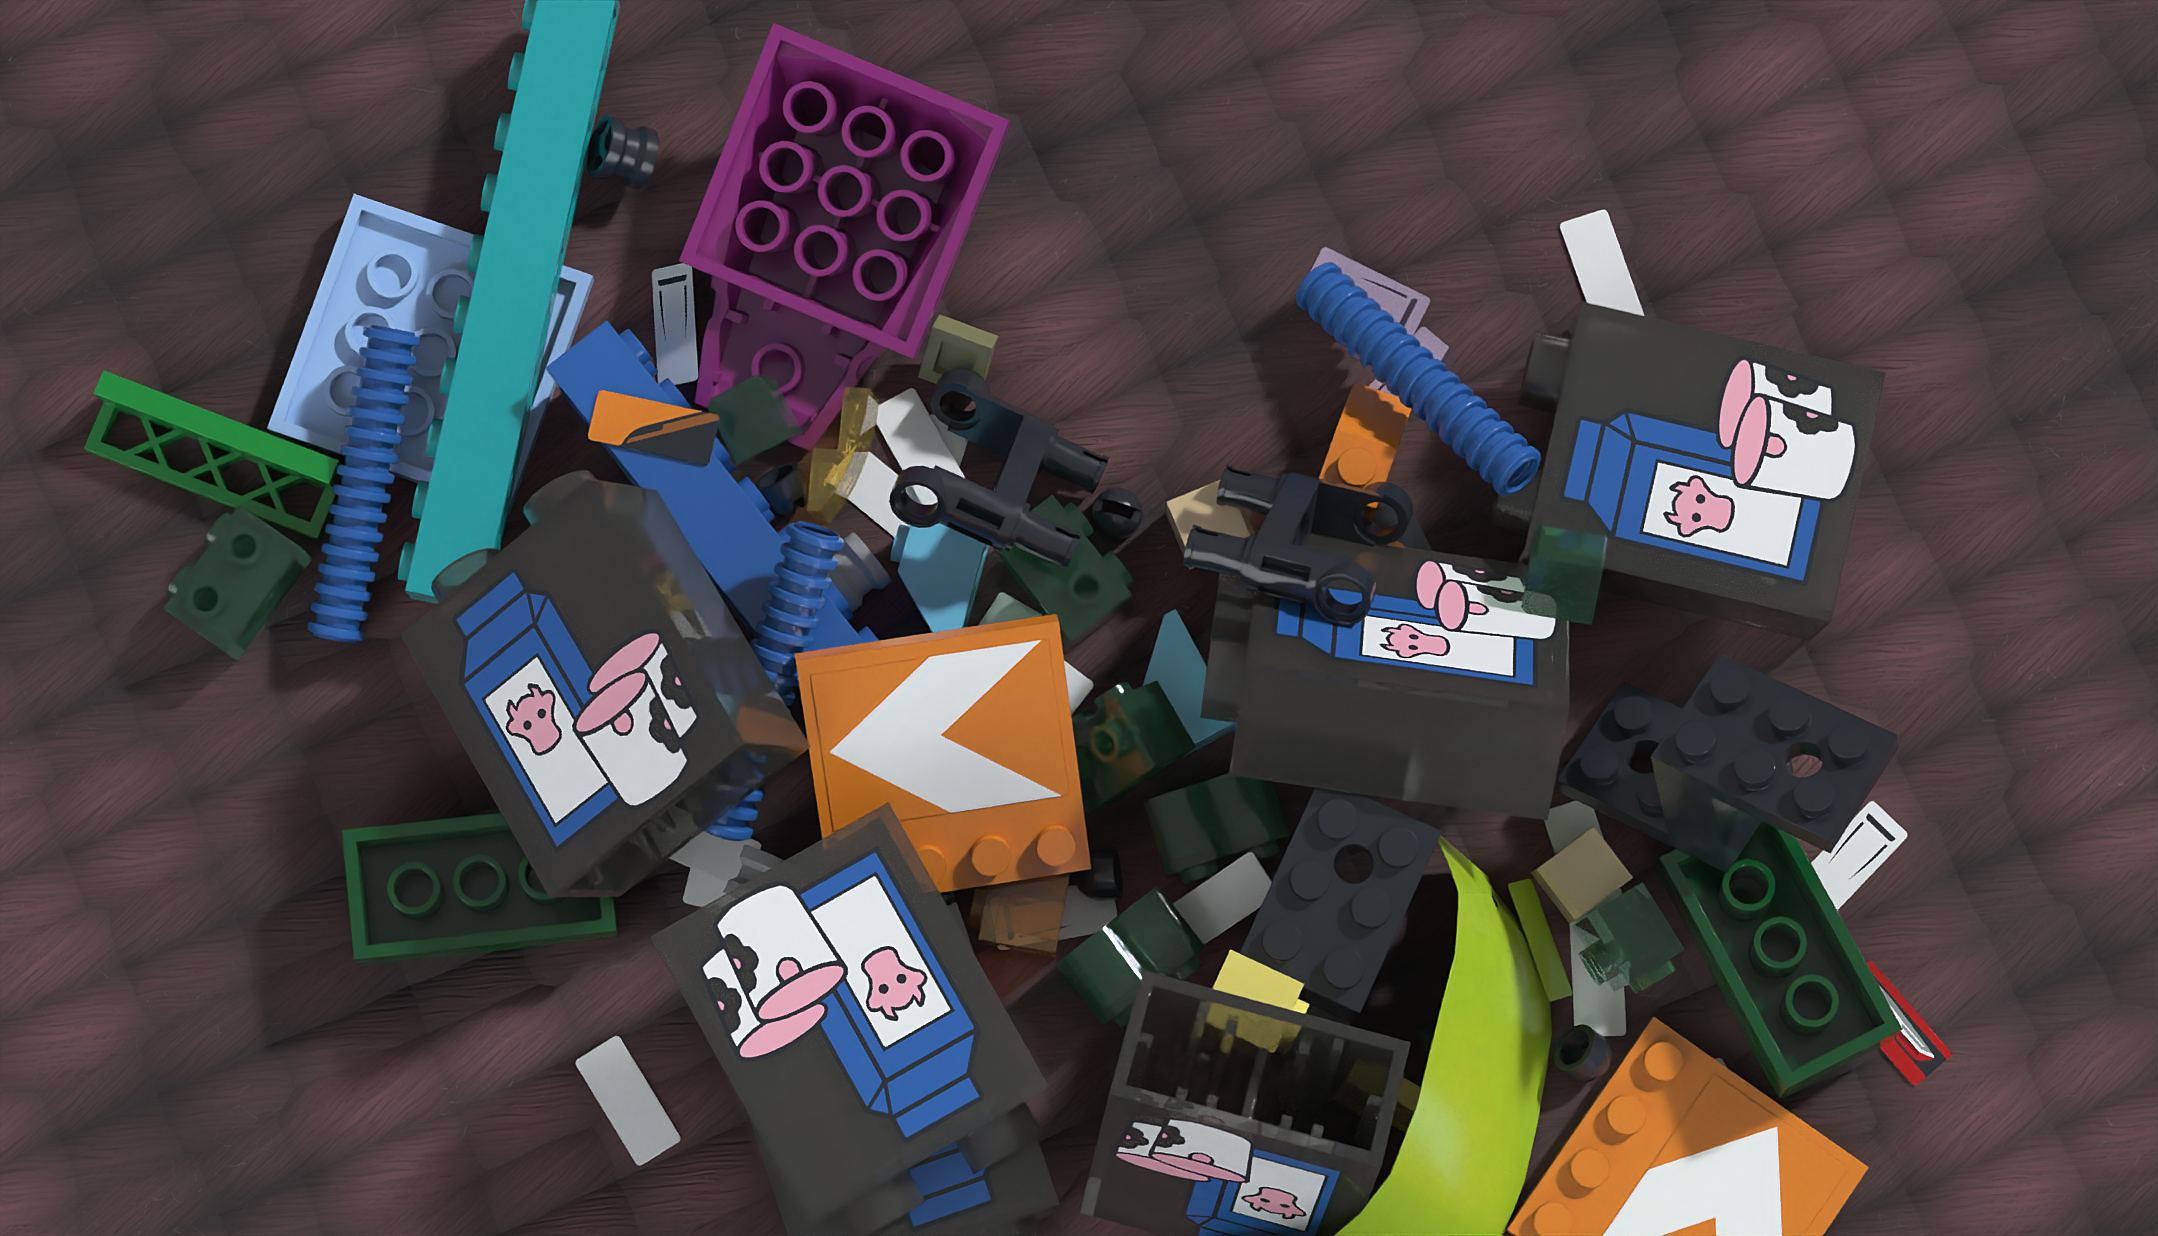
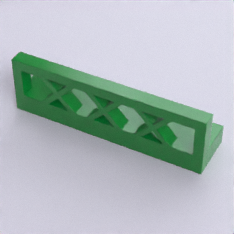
[84,370,342,542]

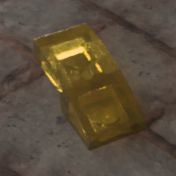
[807,387,879,523]

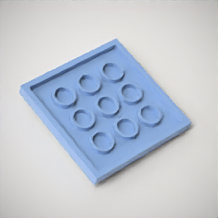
[267,194,594,515]

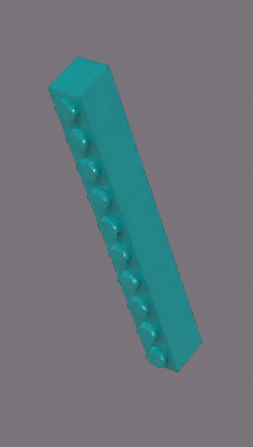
[398,0,620,609]

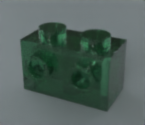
[993,495,1133,650]
[163,505,313,661]
[1072,680,1196,817]
[1572,882,1685,994]

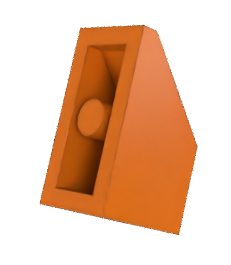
[1319,382,1412,521]

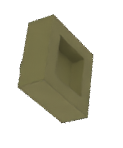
[918,314,999,396]

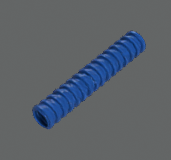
[1295,262,1541,496]
[307,325,421,643]
[695,521,845,841]

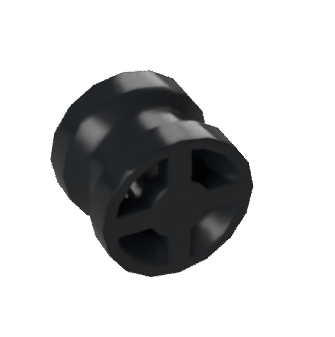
[586,115,659,189]

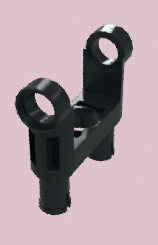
[889,369,1109,571]
[1183,465,1413,626]

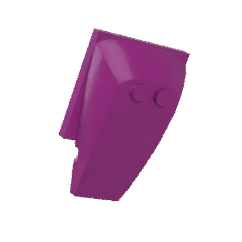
[679,23,1012,451]

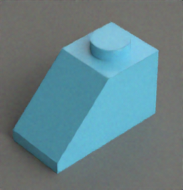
[890,524,989,633]
[1133,609,1237,765]

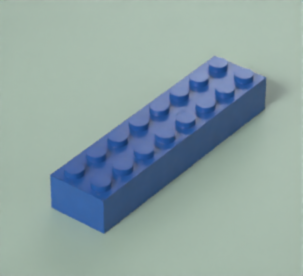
[545,320,879,693]

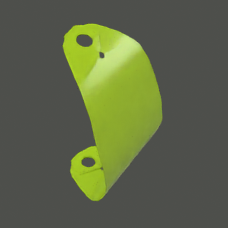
[1335,823,1552,1236]

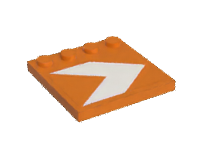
[794,614,1091,898]
[1506,1017,1869,1236]

